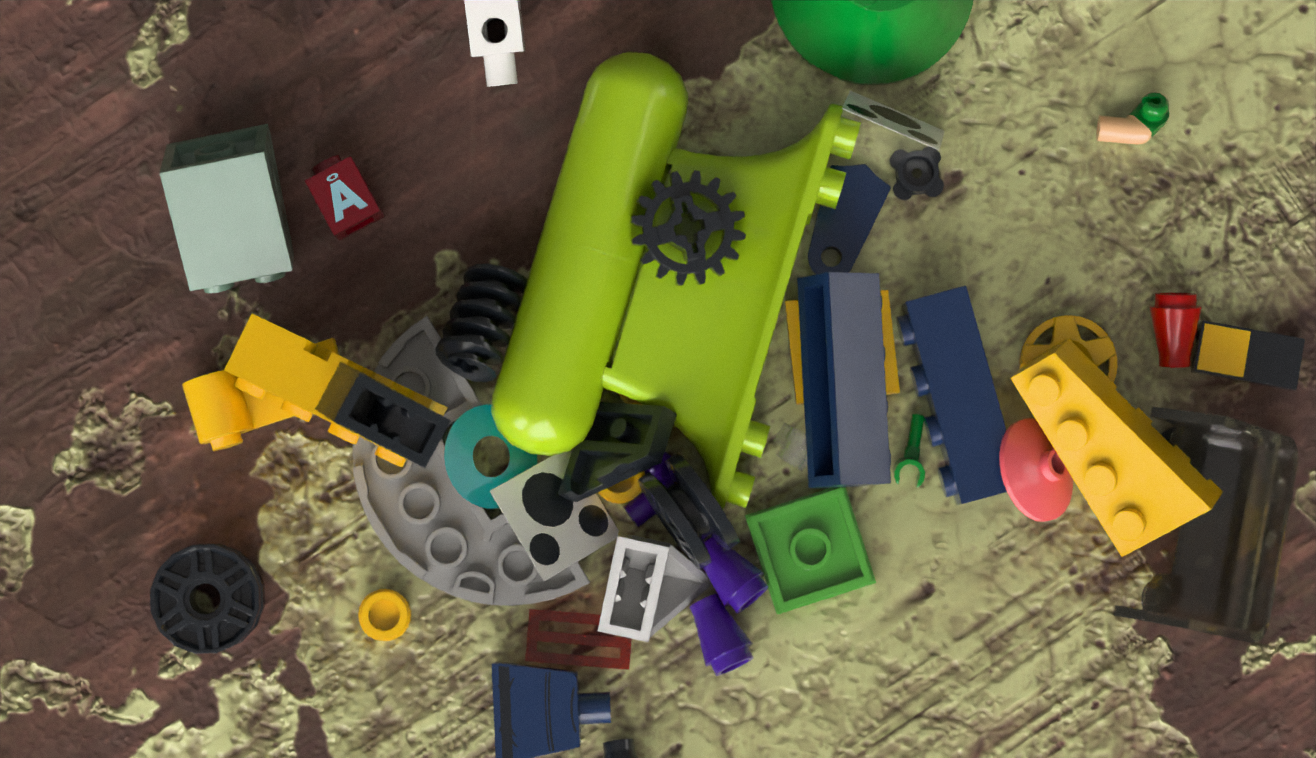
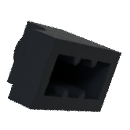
[315,361,451,468]

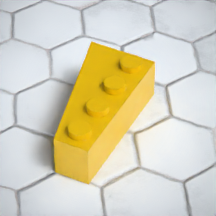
[224,313,448,468]
[1010,339,1223,557]

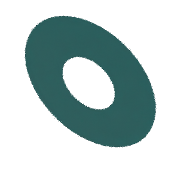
[444,404,537,509]

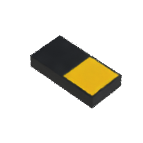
[1191,320,1305,391]

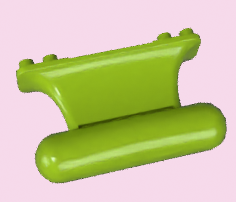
[491,51,861,511]

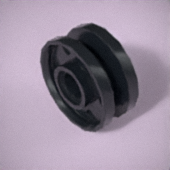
[637,452,740,570]
[150,543,265,654]

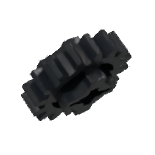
[630,170,746,286]

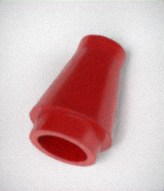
[1149,292,1202,368]

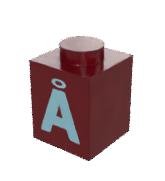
[304,155,385,241]

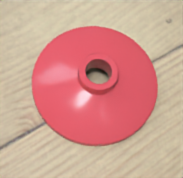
[999,418,1073,522]

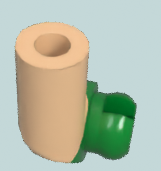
[1096,92,1170,145]

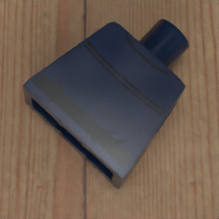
[492,662,611,758]

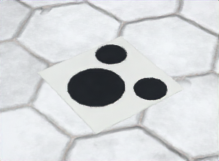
[842,91,944,150]
[490,451,619,581]

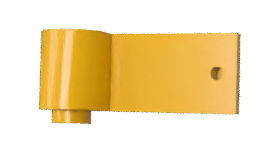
[182,338,340,451]

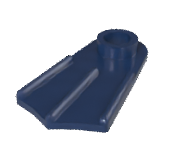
[808,164,891,275]

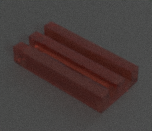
[525,609,632,670]

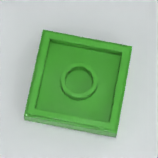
[745,487,876,615]

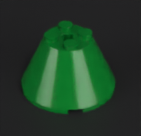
[771,0,974,85]

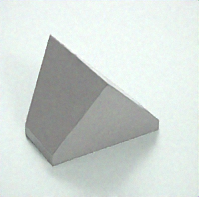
[597,532,712,642]

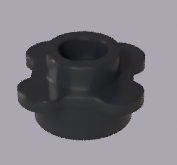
[890,146,944,201]

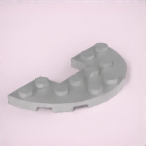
[353,316,590,606]

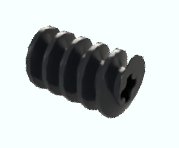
[435,264,527,382]

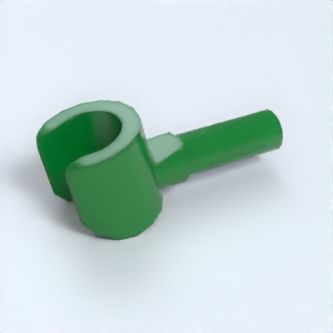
[893,414,925,488]

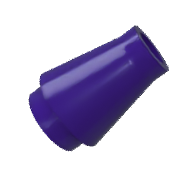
[703,537,769,614]
[689,594,754,676]

